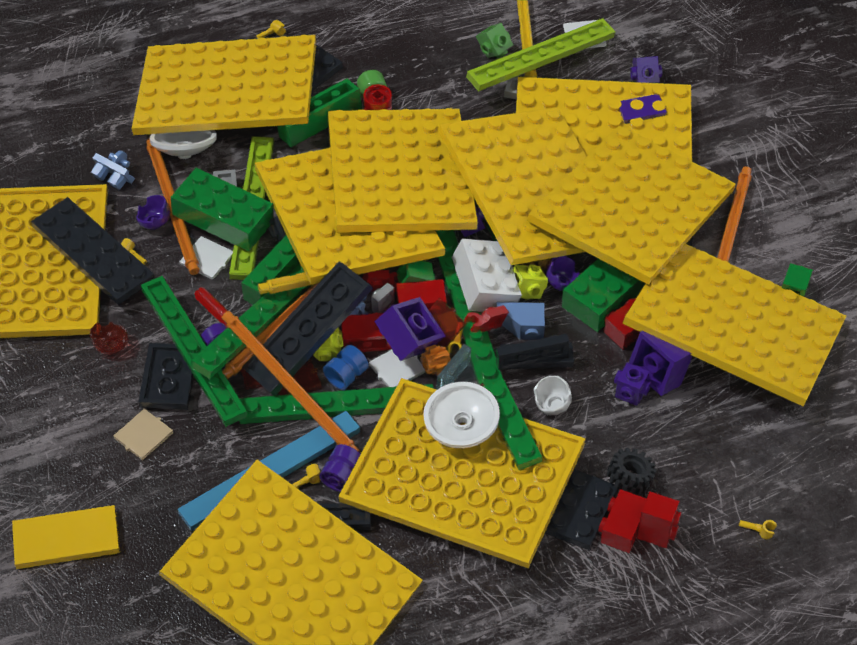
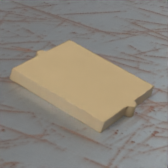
[113,409,173,461]

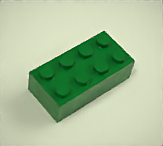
[170,168,274,251]
[562,258,646,333]

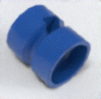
[323,345,369,390]

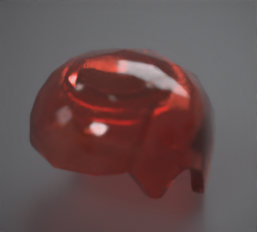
[90,321,128,355]

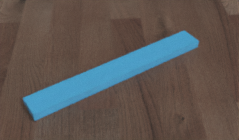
[178,411,360,531]

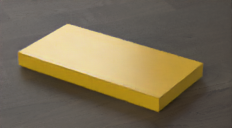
[12,505,120,569]

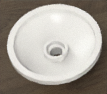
[150,130,217,159]
[424,382,500,448]

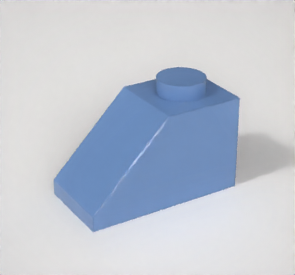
[497,302,545,340]

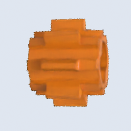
[420,345,452,376]

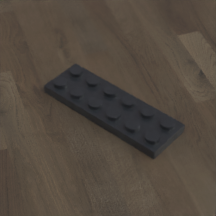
[31,197,155,305]
[242,261,373,397]

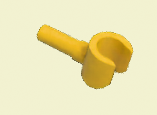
[256,20,286,39]
[121,238,147,265]
[448,322,464,355]
[292,464,321,488]
[739,520,777,540]

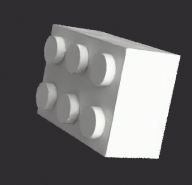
[452,239,522,312]

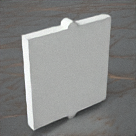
[179,236,233,280]
[369,350,426,387]

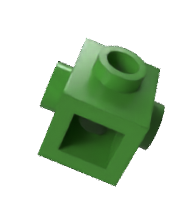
[476,23,513,58]

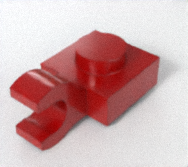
[362,270,398,292]
[464,305,509,332]

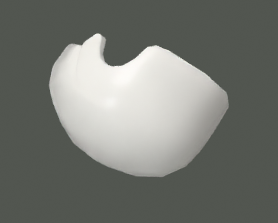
[534,376,572,415]

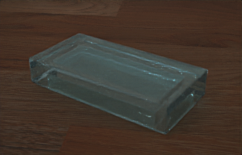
[436,344,471,390]

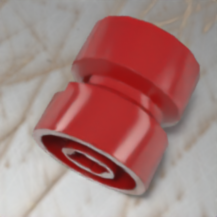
[363,84,392,110]

